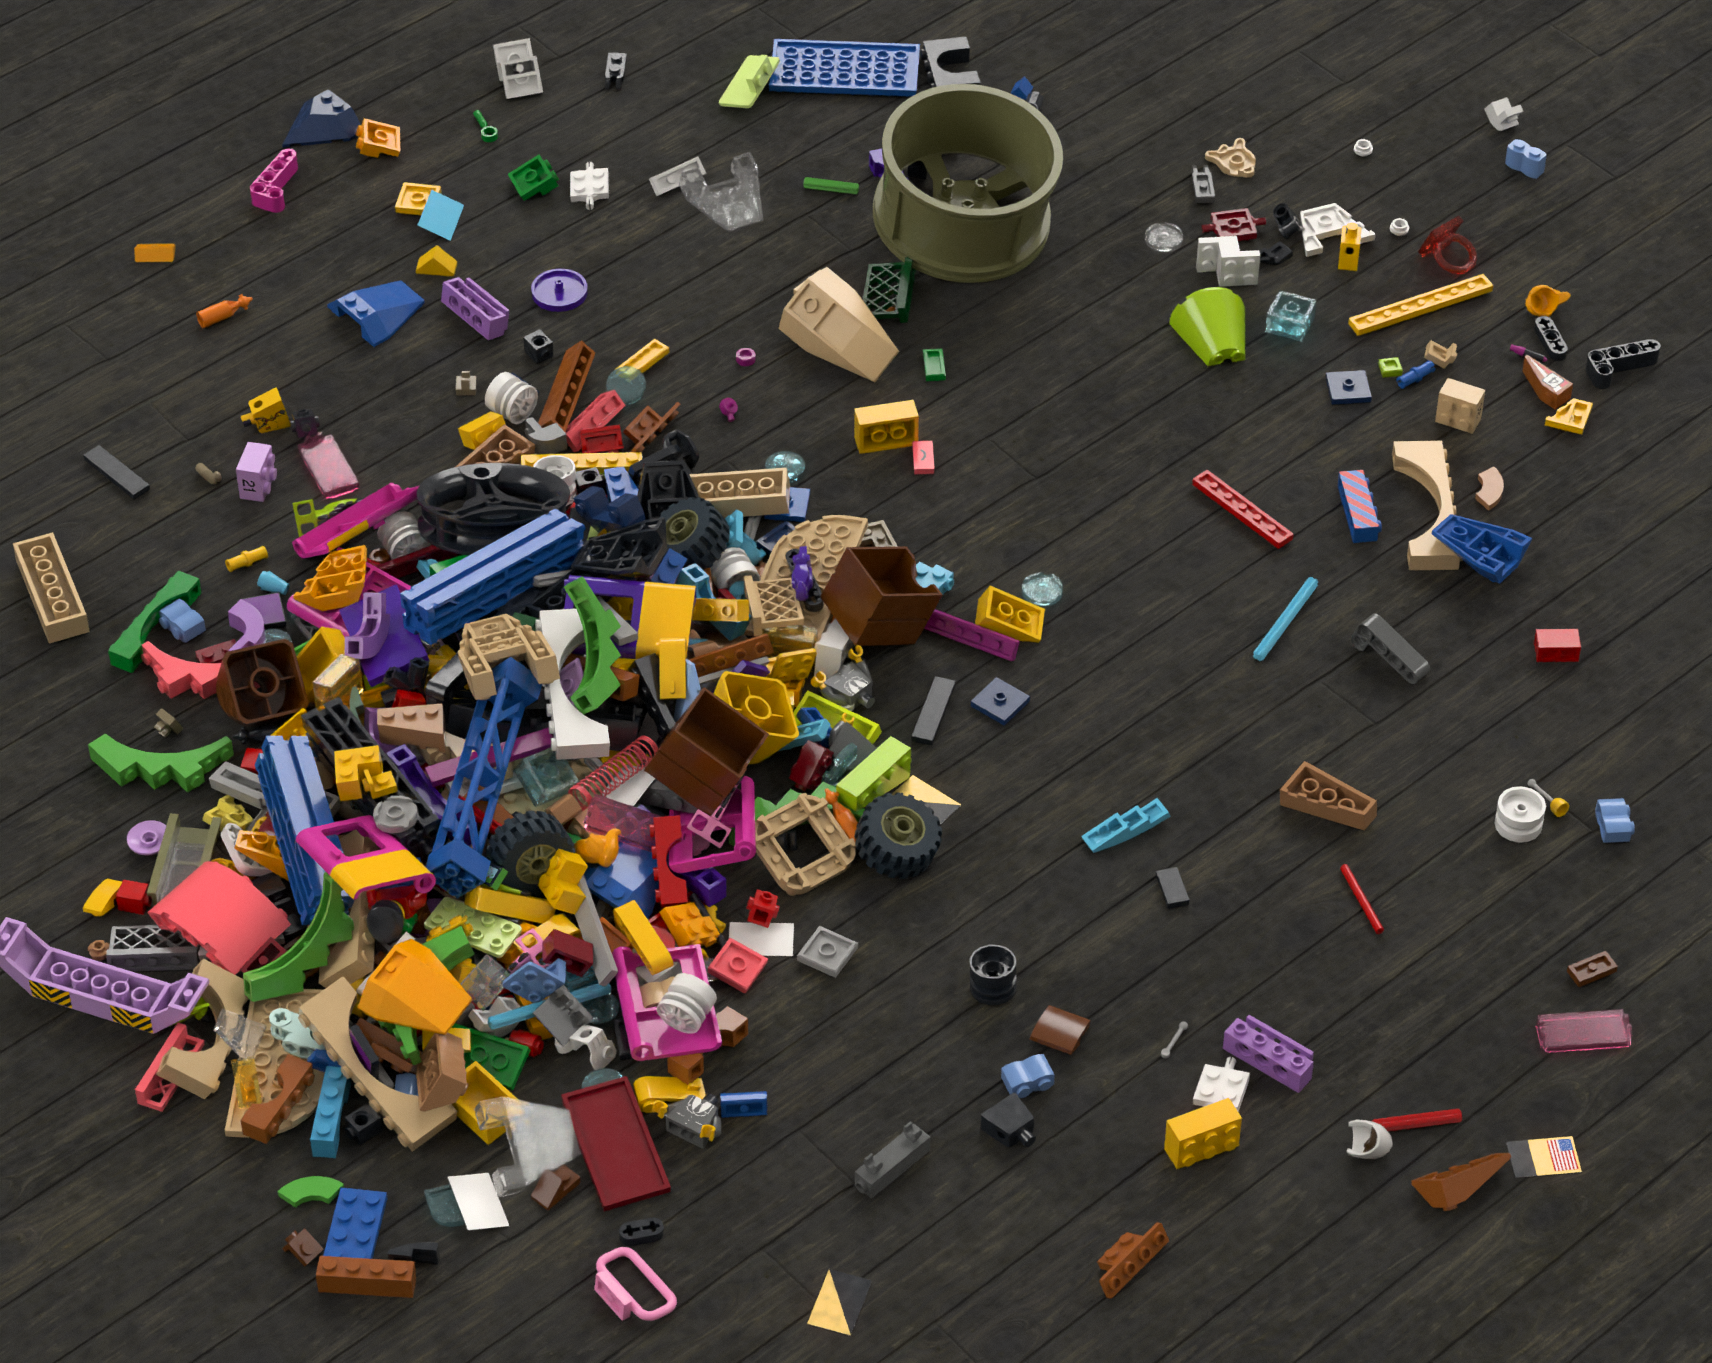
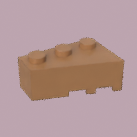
[377,704,446,753]

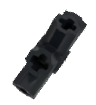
[380,657,429,708]

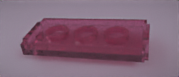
[298,432,359,499]
[583,794,662,852]
[1536,1009,1632,1052]

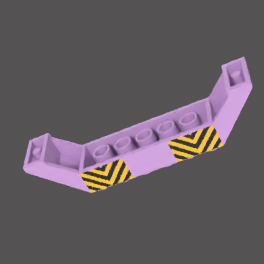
[0,917,209,1034]

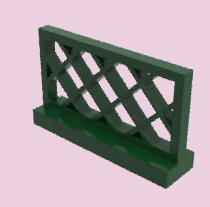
[863,257,916,323]

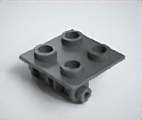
[533,985,593,1047]

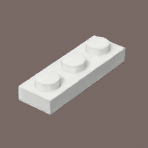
[649,157,706,196]

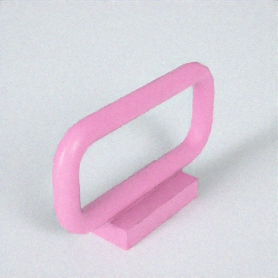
[594,1247,677,1321]

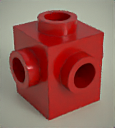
[746,889,780,928]

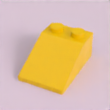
[975,586,1045,643]

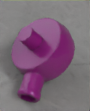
[719,397,738,422]

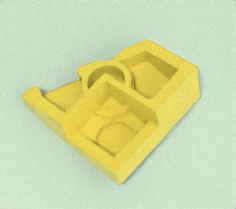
[203,795,253,832]

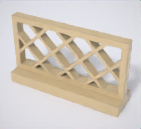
[743,575,804,636]

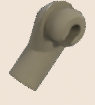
[195,463,222,484]

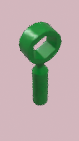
[473,110,498,143]

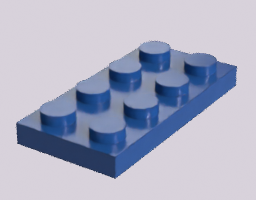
[323,1188,387,1259]

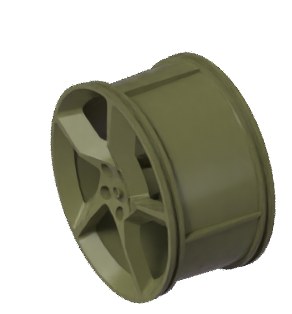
[872,84,1063,283]

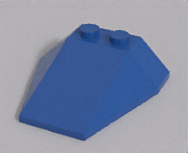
[327,281,425,347]
[1431,514,1532,584]
[584,830,669,919]

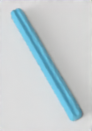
[1253,577,1318,661]
[487,983,612,1030]

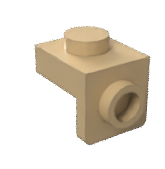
[1424,340,1457,368]

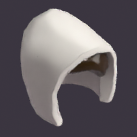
[1347,1120,1393,1159]

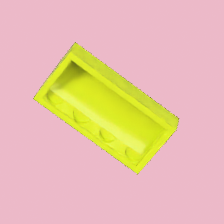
[793,690,882,744]

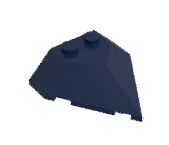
[282,89,361,147]

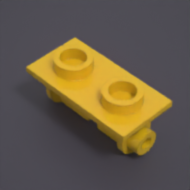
[426,915,474,942]

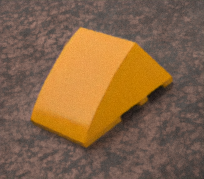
[293,545,367,611]

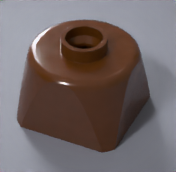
[216,639,309,727]

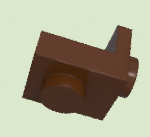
[282,1228,323,1267]

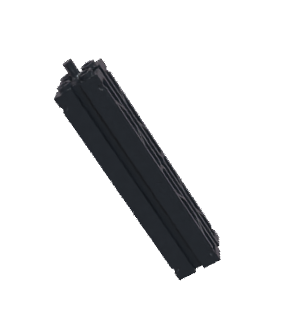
[301,697,445,861]

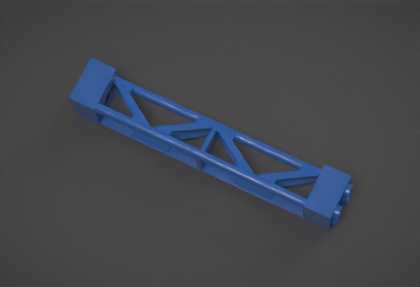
[426,657,542,898]

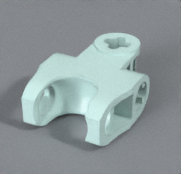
[269,1008,325,1059]

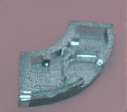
[821,743,857,787]

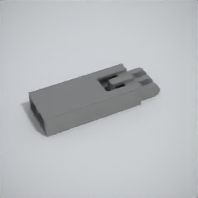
[209,761,267,809]

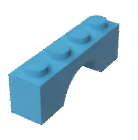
[675,563,752,641]
[310,1066,351,1158]

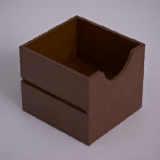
[820,546,943,646]
[644,687,769,816]

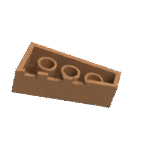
[1280,761,1377,830]

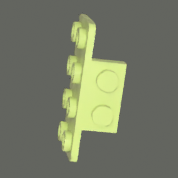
[719,55,780,108]
[424,897,522,958]

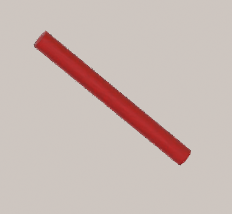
[1340,864,1384,934]

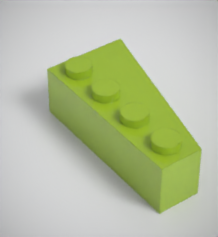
[836,736,911,812]

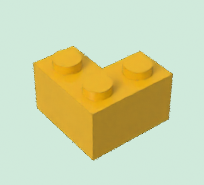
[334,745,383,801]
[538,848,588,915]

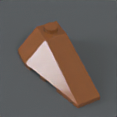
[1411,1153,1511,1211]

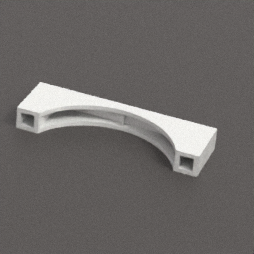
[536,609,610,760]

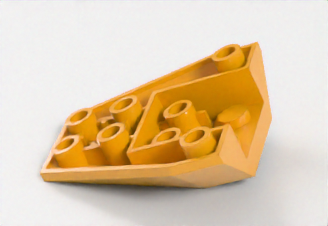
[357,939,472,1035]

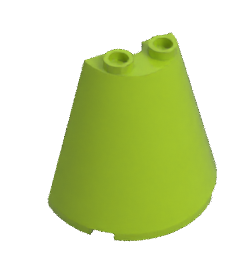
[1169,287,1245,366]

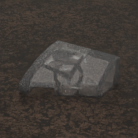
[214,1009,266,1065]

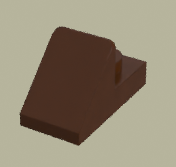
[531,1164,581,1211]

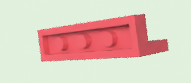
[565,389,626,452]
[135,1023,205,1112]

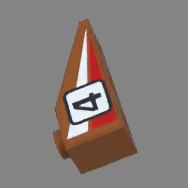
[1523,355,1573,410]

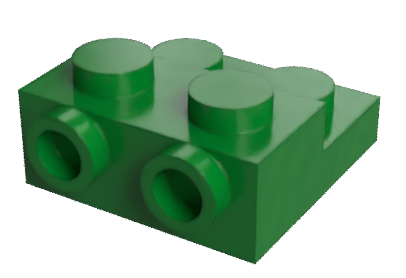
[508,154,559,201]

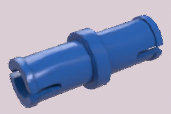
[1397,360,1435,389]

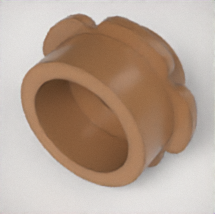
[88,940,109,961]

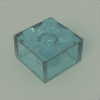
[1265,290,1317,342]
[514,748,579,807]

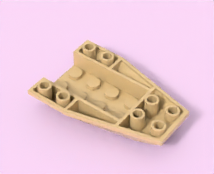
[779,267,899,382]

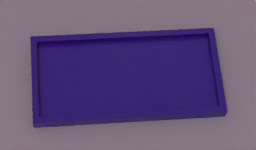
[339,584,430,687]

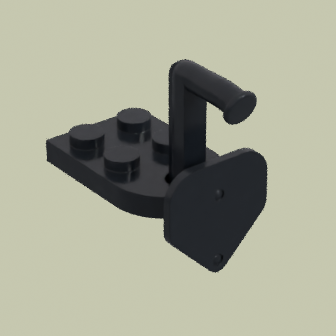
[628,429,715,486]

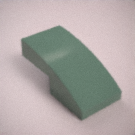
[350,686,365,723]

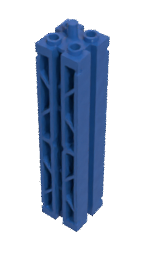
[400,509,586,645]
[255,736,355,925]

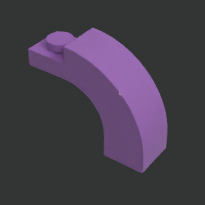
[344,592,390,659]
[228,599,266,651]

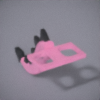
[687,773,745,848]
[475,928,549,1000]

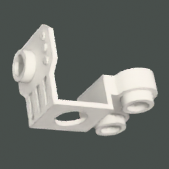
[555,1024,617,1071]

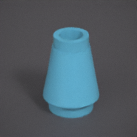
[257,571,290,595]

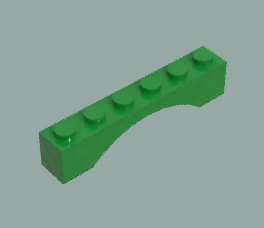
[108,570,201,673]

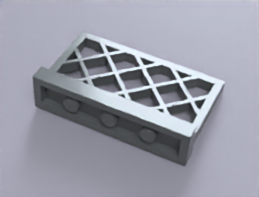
[106,925,200,972]

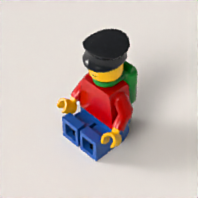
[366,857,428,943]

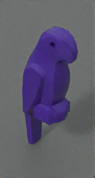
[792,546,813,601]

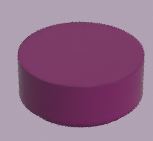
[736,348,756,366]

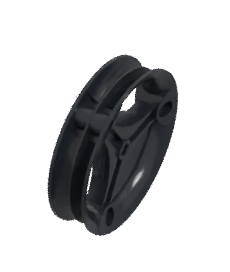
[417,463,570,555]

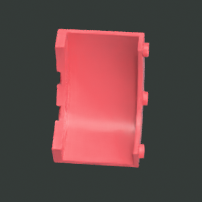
[147,861,291,975]

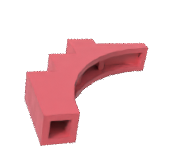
[141,641,260,699]

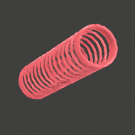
[568,736,658,812]

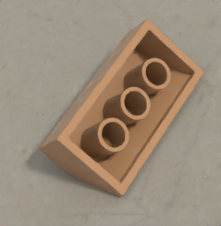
[415,1032,468,1112]

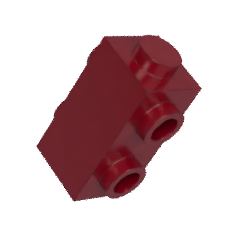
[789,740,834,791]

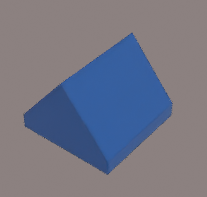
[1011,76,1033,100]

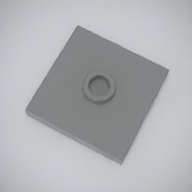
[797,926,858,978]

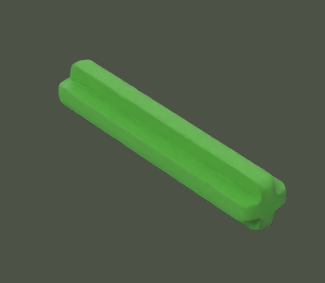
[804,177,859,195]

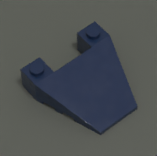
[573,486,645,533]

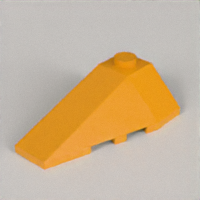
[234,830,289,881]

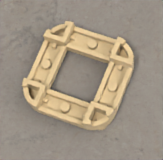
[755,793,856,896]

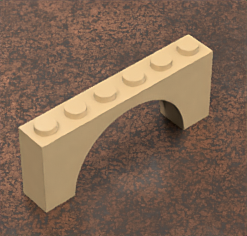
[156,959,248,1099]

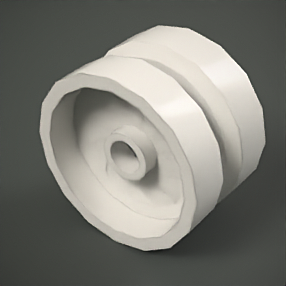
[1495,787,1546,842]

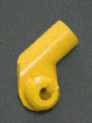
[705,905,726,933]

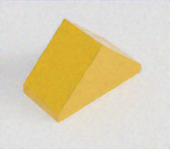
[416,245,457,277]

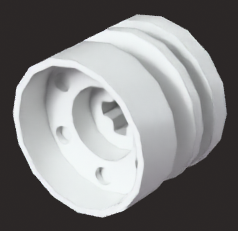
[485,372,538,424]
[533,455,578,506]
[377,511,431,560]
[710,547,761,590]
[656,973,717,1034]

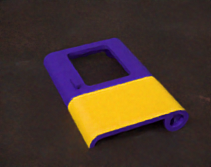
[564,575,697,659]

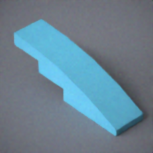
[1081,798,1170,853]

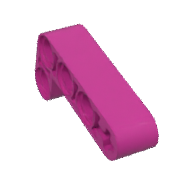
[250,149,298,213]

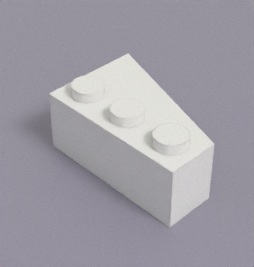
[814,618,854,680]

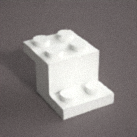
[493,38,543,99]
[1196,236,1260,287]

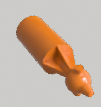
[196,294,253,328]
[825,788,858,848]

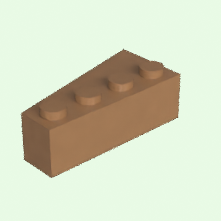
[456,425,535,467]

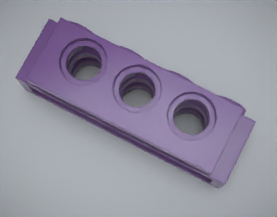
[441,277,509,340]
[1223,1015,1313,1093]

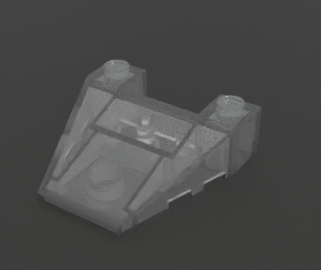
[679,152,763,232]
[474,1097,581,1197]

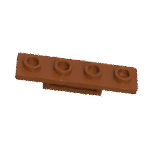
[623,402,680,453]
[689,634,774,678]
[356,1018,422,1075]
[1097,1222,1169,1299]

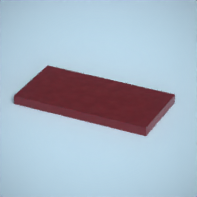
[561,1076,671,1211]

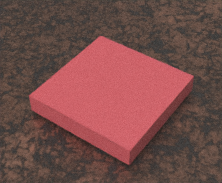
[707,938,768,994]

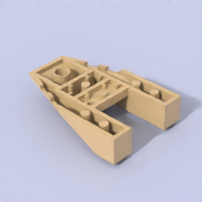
[457,614,560,700]

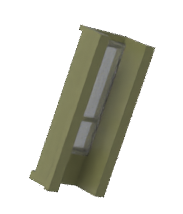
[147,813,222,906]

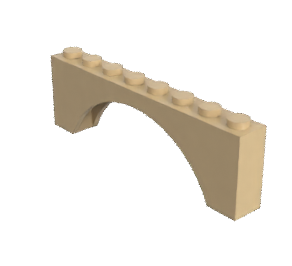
[1392,441,1463,570]
[319,830,379,988]
[298,976,457,1152]

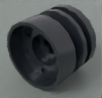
[970,945,1016,1005]

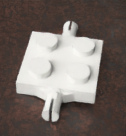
[570,162,609,210]
[1193,1057,1250,1112]

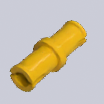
[225,546,268,572]

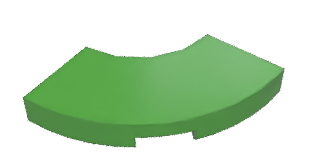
[277,1176,344,1208]

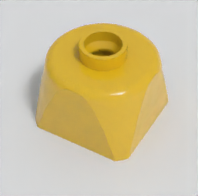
[713,671,799,764]

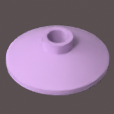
[127,821,166,855]

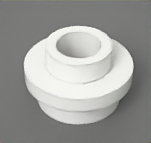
[1354,139,1373,156]
[1390,218,1409,236]

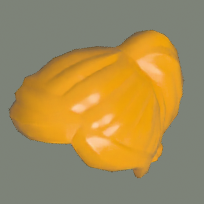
[1525,285,1571,317]
[574,828,621,867]

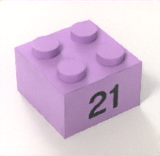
[236,442,277,502]

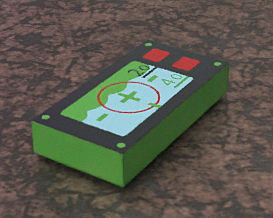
[481,863,508,891]

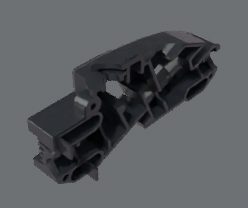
[426,687,643,761]

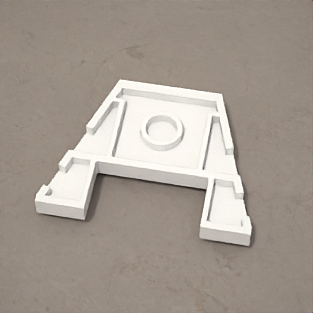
[1300,203,1375,257]

